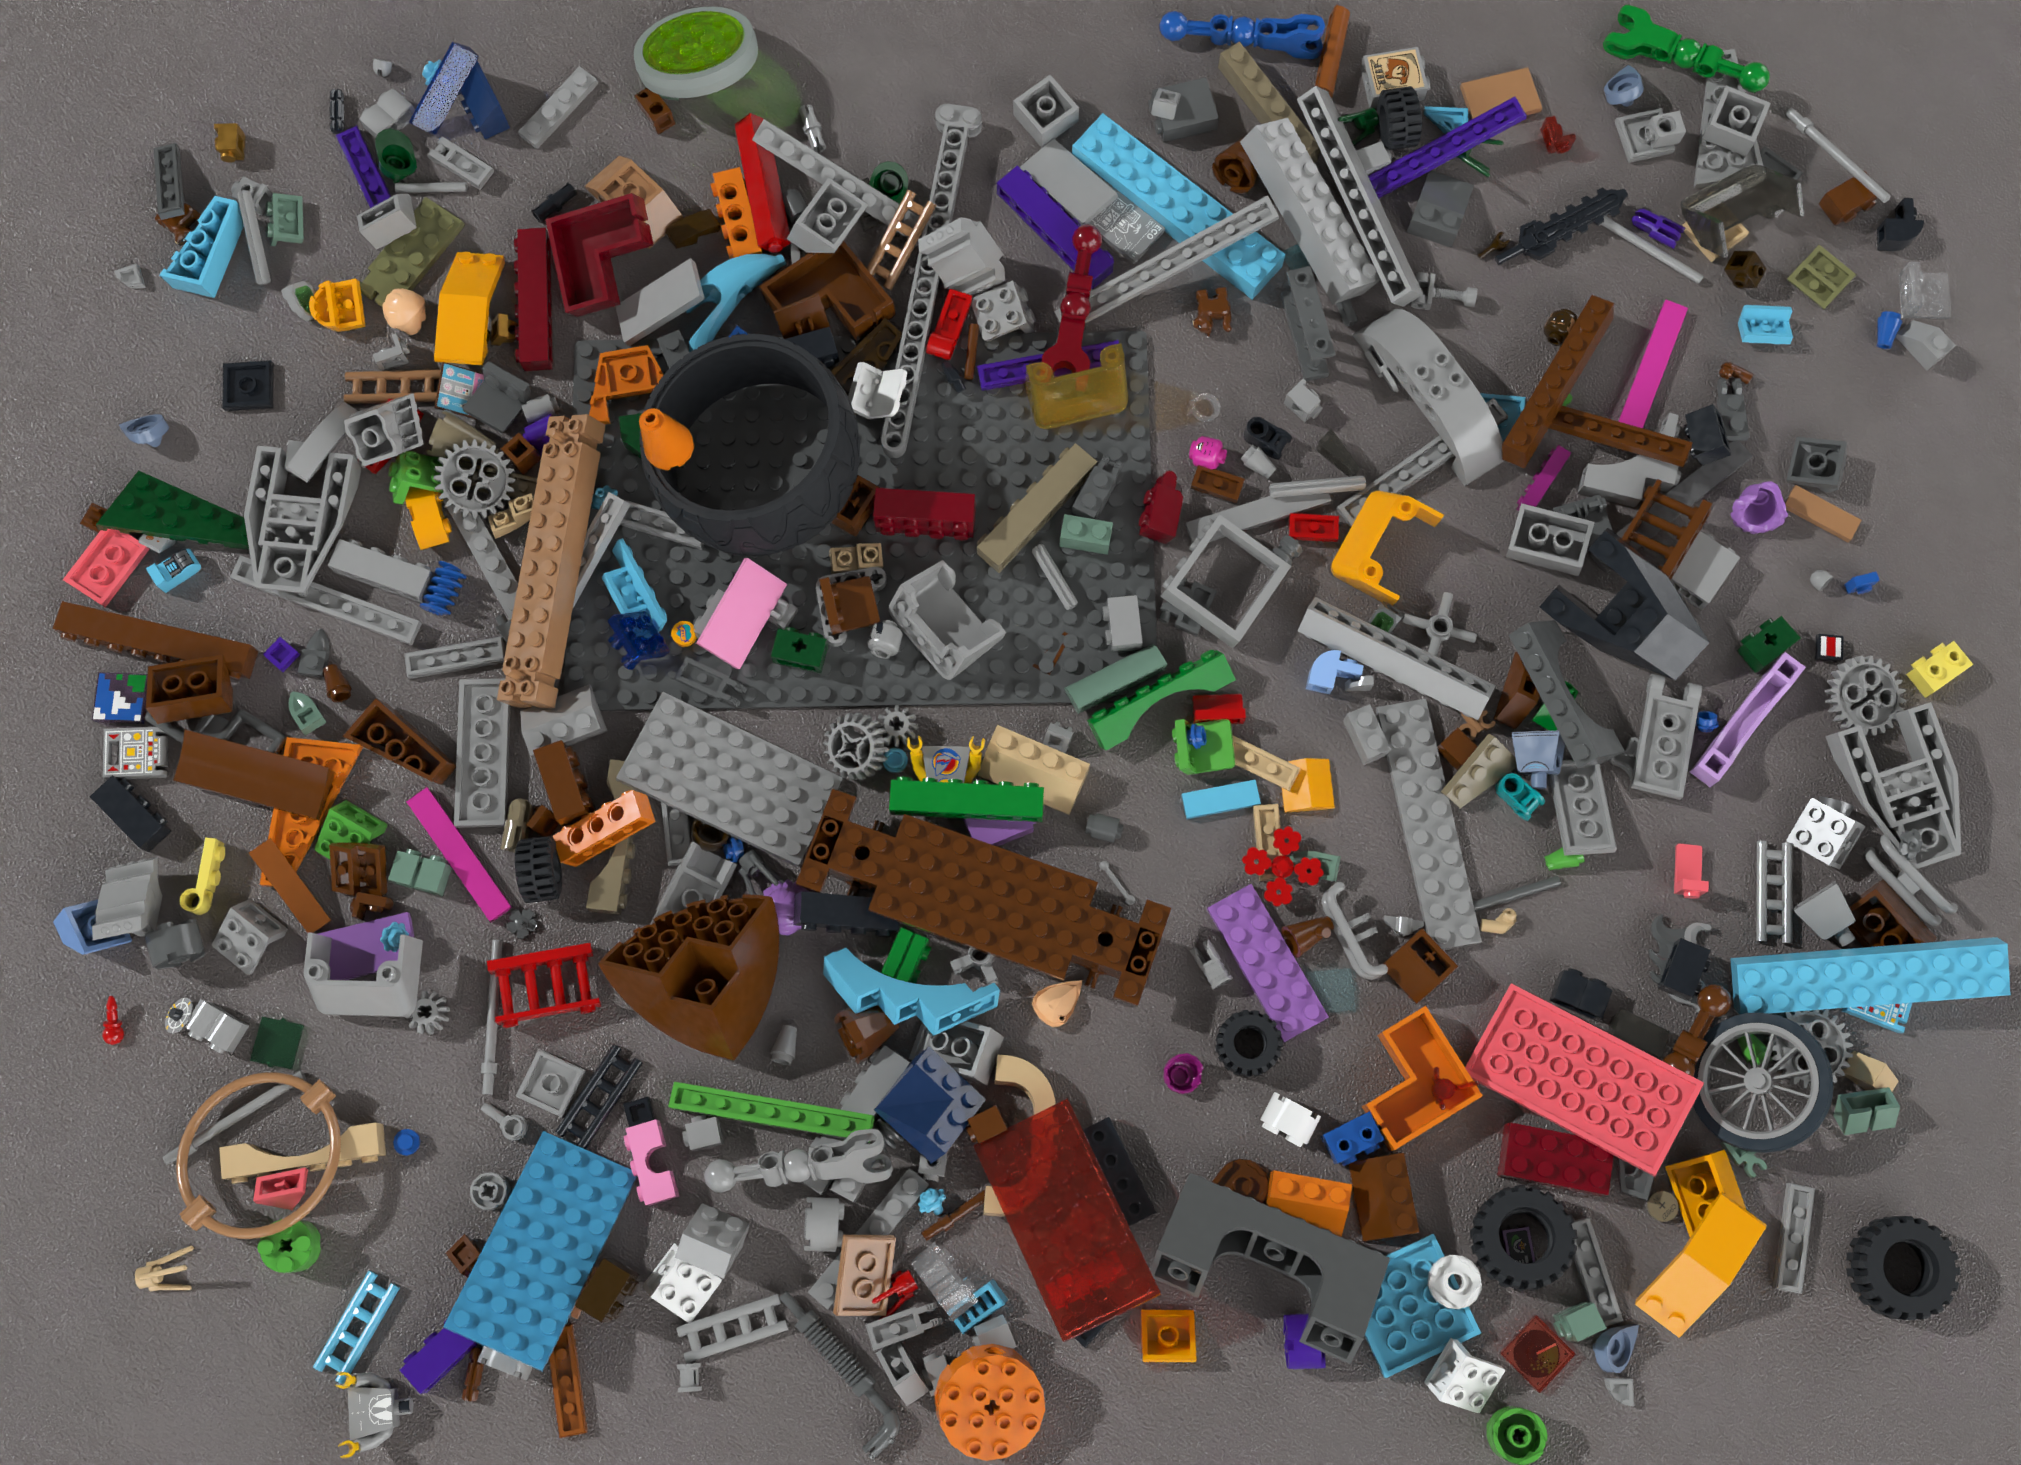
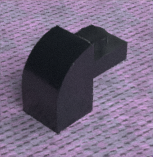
[1877,198,1924,251]

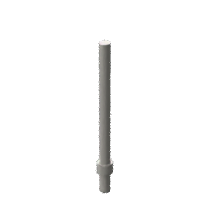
[1785,108,1891,203]
[1581,202,1704,284]
[481,940,503,1095]
[163,1071,306,1165]

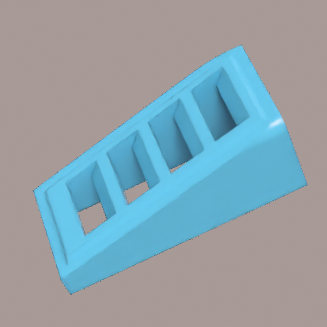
[948,1279,1008,1334]

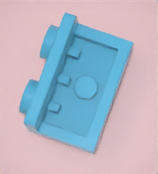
[1738,305,1793,344]

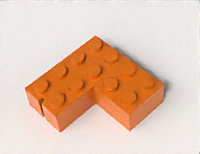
[1362,1006,1483,1152]

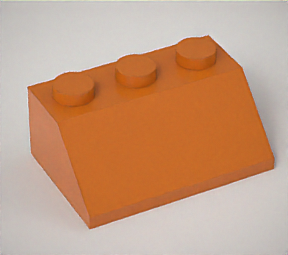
[1266,1170,1352,1237]

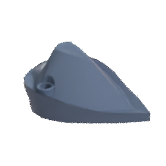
[1604,65,1644,107]
[119,414,169,447]
[1592,1324,1639,1373]

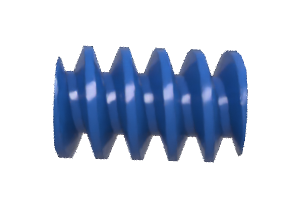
[419,561,467,616]

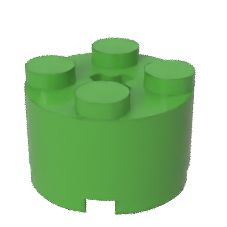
[257,1219,321,1273]
[1486,1406,1548,1465]

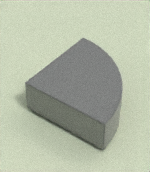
[114,263,146,289]
[1345,675,1374,691]
[1604,1378,1634,1406]

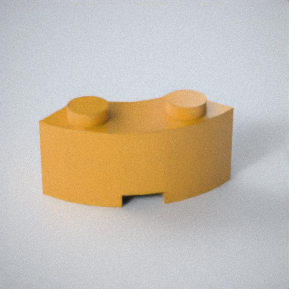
[405,486,452,550]

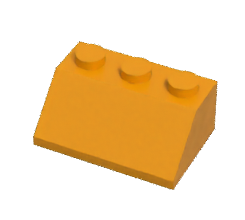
[1665,1149,1746,1237]

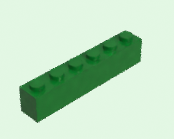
[889,776,1044,822]

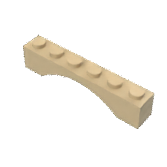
[219,1123,386,1184]

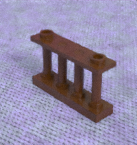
[1609,479,1712,580]

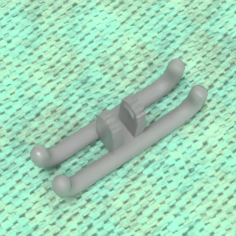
[1864,835,1958,926]
[1322,882,1388,980]

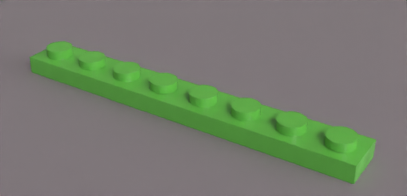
[668,1082,875,1143]

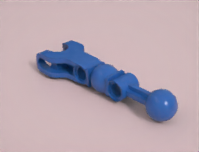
[1159,11,1325,59]

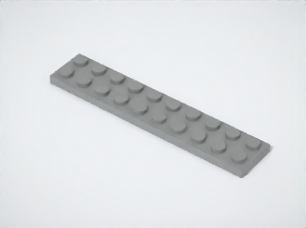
[1376,699,1482,950]

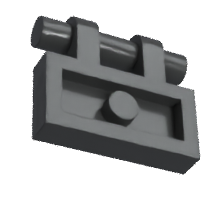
[1159,578,1217,636]

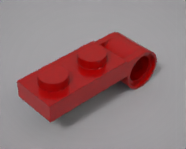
[926,289,973,361]

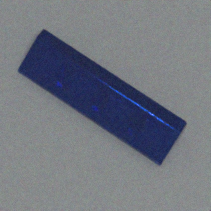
[409,42,479,135]

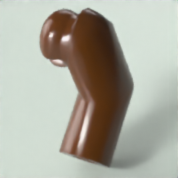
[1719,362,1754,384]

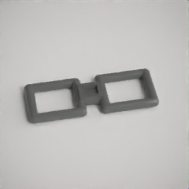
[145,710,287,754]

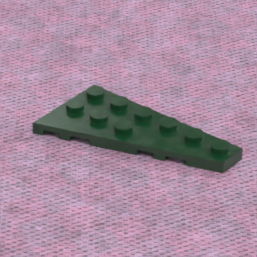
[96,470,249,550]

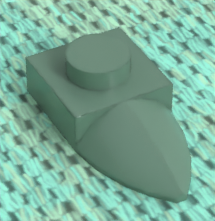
[289,691,327,735]
[1289,851,1341,881]

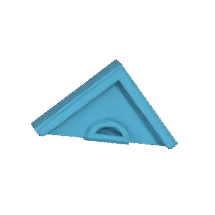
[1424,106,1468,134]

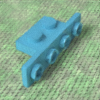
[602,538,667,632]

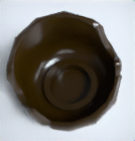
[691,819,729,852]

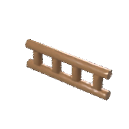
[866,190,936,291]
[344,370,441,404]

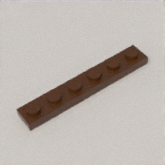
[1549,406,1693,467]

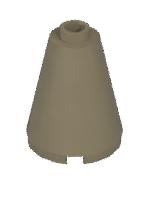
[427,409,499,466]

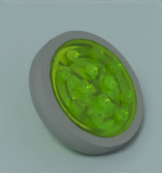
[634,7,758,98]

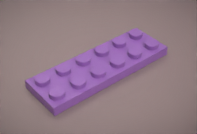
[1207,884,1329,1043]

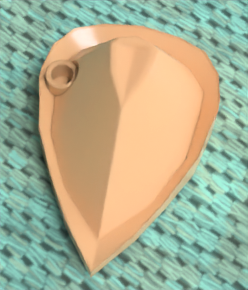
[1032,980,1082,1028]

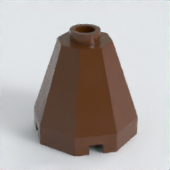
[834,1006,899,1064]

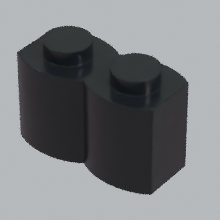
[1549,968,1613,1021]

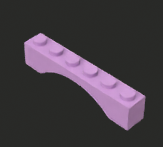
[1690,652,1806,787]

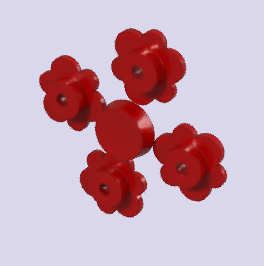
[1242,826,1324,907]

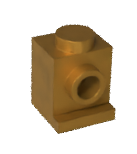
[214,123,245,162]

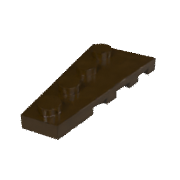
[831,318,902,416]

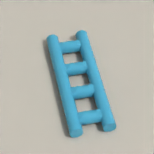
[313,1270,400,1384]

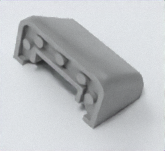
[889,560,1006,680]

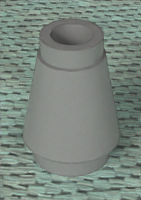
[1240,444,1277,479]
[770,1025,797,1065]

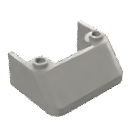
[304,933,423,1017]

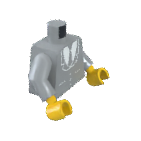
[335,1371,413,1458]

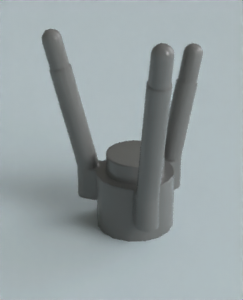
[739,850,785,895]

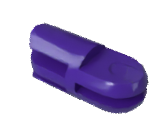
[1632,209,1686,249]

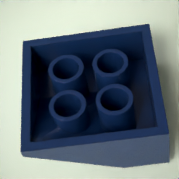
[874,1047,986,1163]

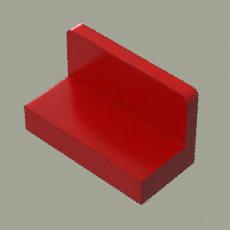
[1192,694,1246,724]

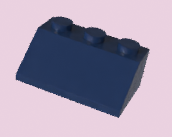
[451,48,510,140]

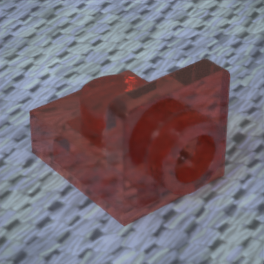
[1540,116,1576,154]

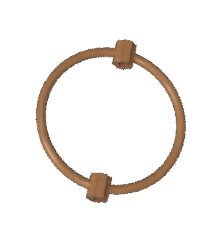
[176,1072,341,1239]

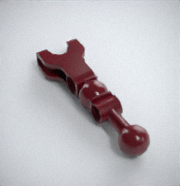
[1039,224,1102,390]

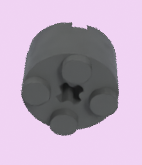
[145,919,205,969]

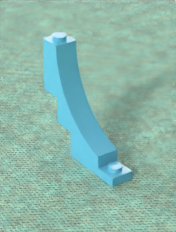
[823,948,1000,1036]

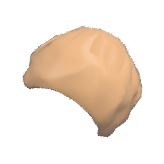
[382,288,426,335]

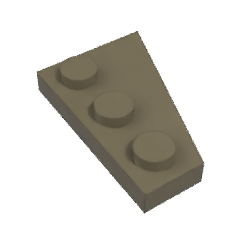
[1441,734,1517,809]

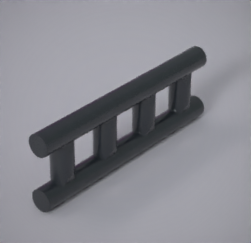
[555,1044,643,1150]

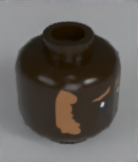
[1543,309,1577,346]

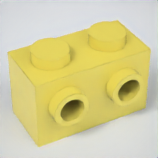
[1906,641,1973,698]

